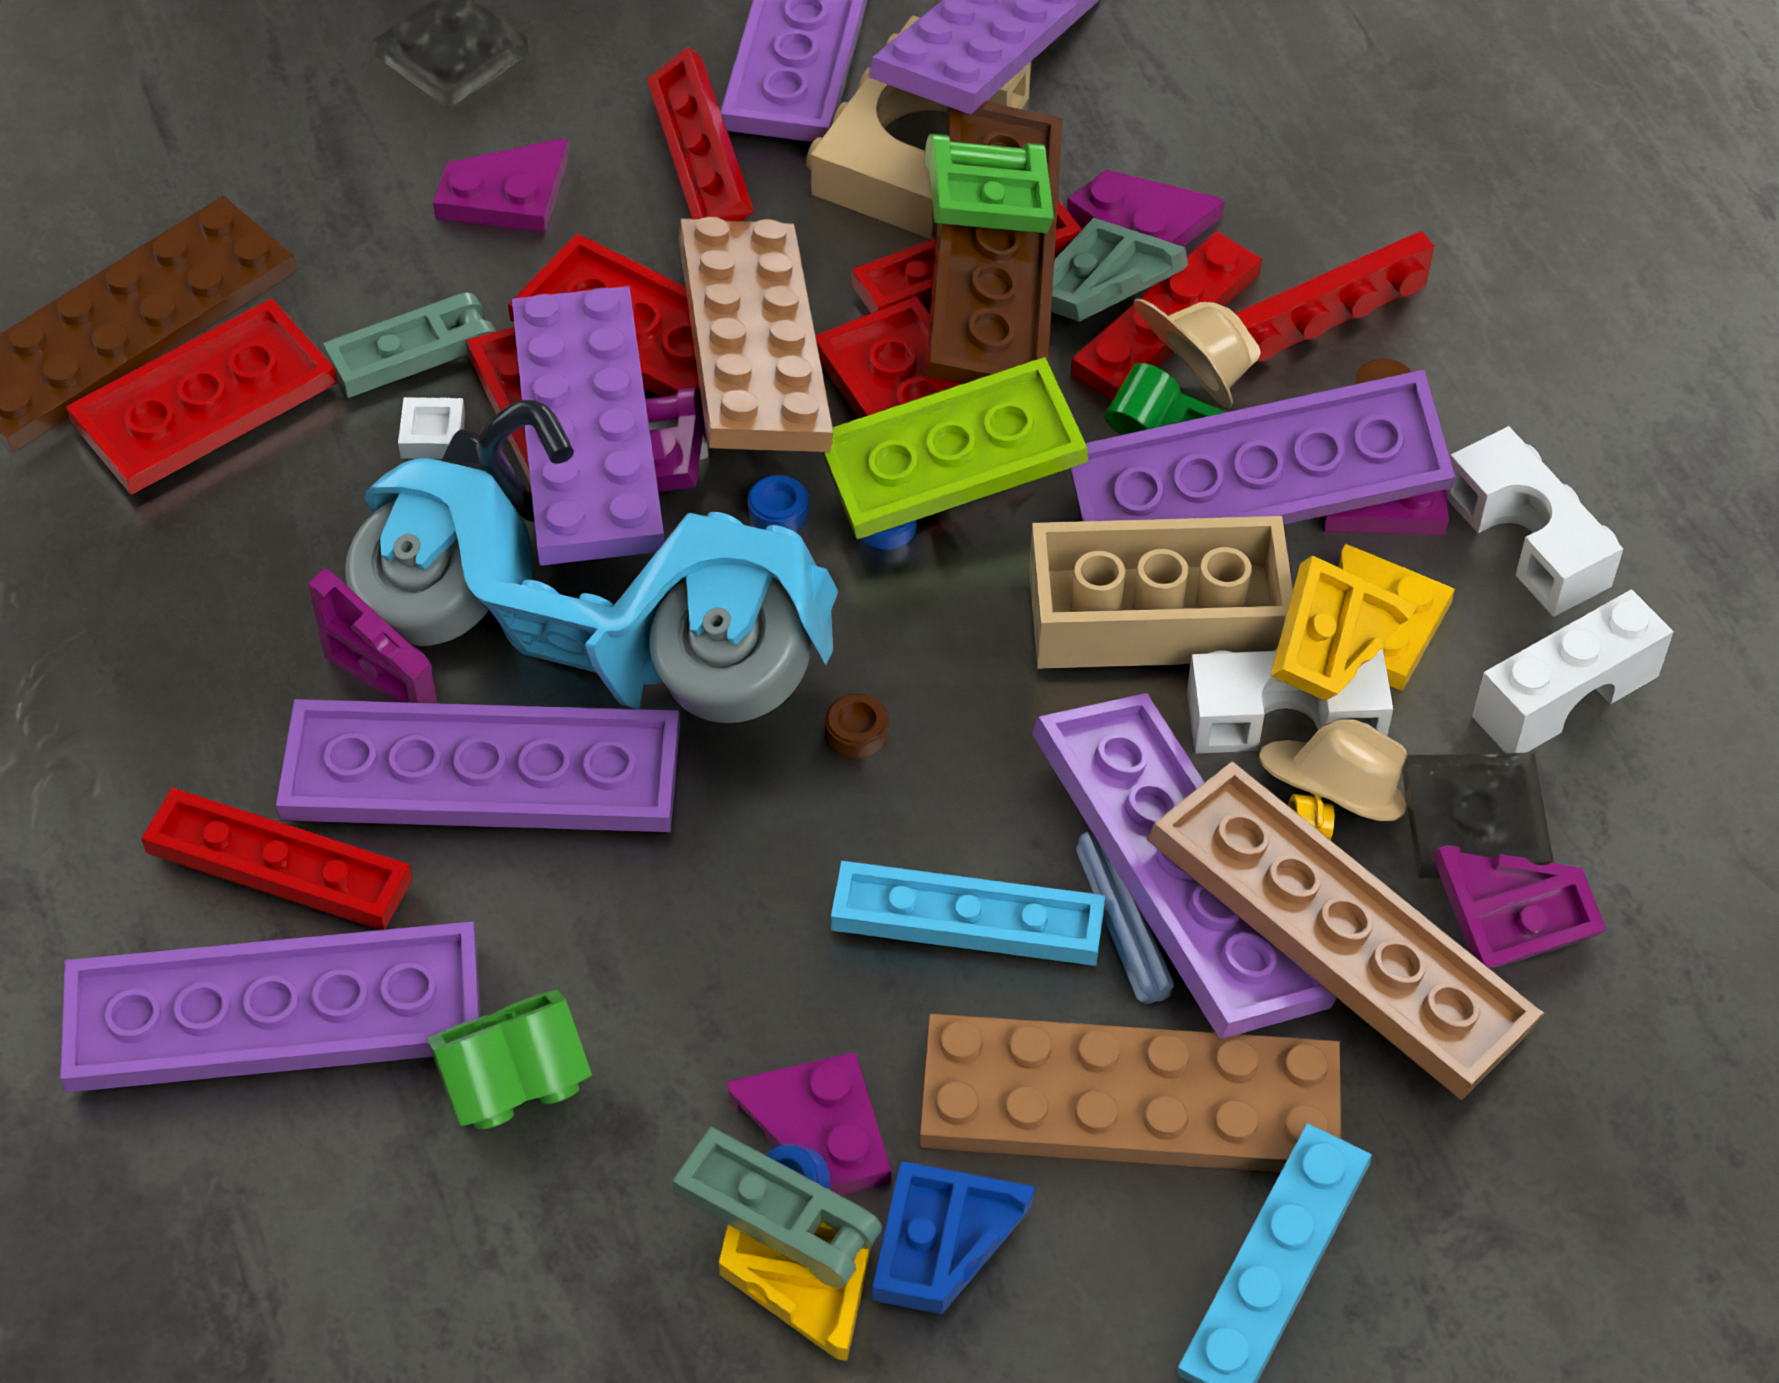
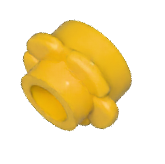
[1288,793,1334,840]

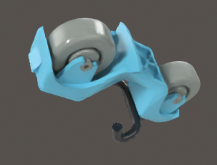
[345,400,838,723]

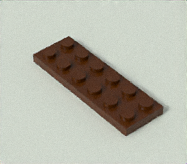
[925,102,1063,384]
[0,195,297,453]

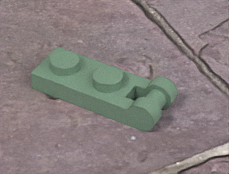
[323,293,496,398]
[672,1126,882,1289]

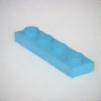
[831,861,1105,966]
[1178,1123,1372,1383]

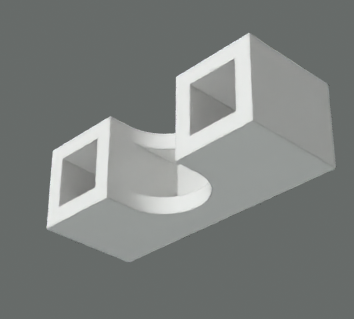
[1446,426,1623,617]
[1472,589,1674,761]
[1187,648,1393,754]

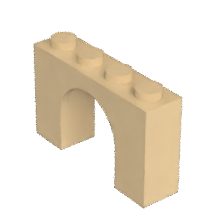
[806,15,1031,239]

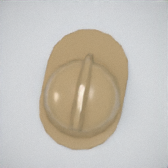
[1134,298,1260,409]
[1259,720,1407,821]

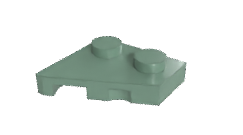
[1051,218,1188,322]

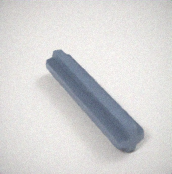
[1076,831,1174,1004]

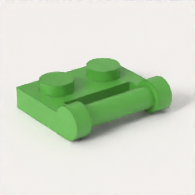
[925,134,1054,233]

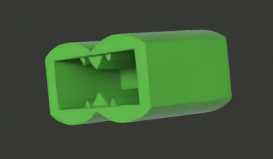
[427,990,592,1130]

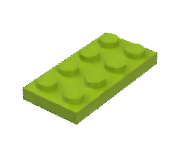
[821,357,1089,539]

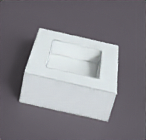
[398,398,466,459]

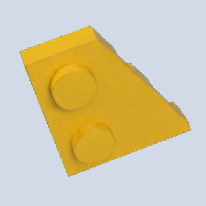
[1339,543,1455,691]
[1270,556,1417,701]
[719,1222,872,1361]

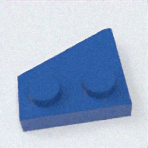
[872,1161,1035,1314]

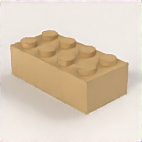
[1029,516,1293,669]

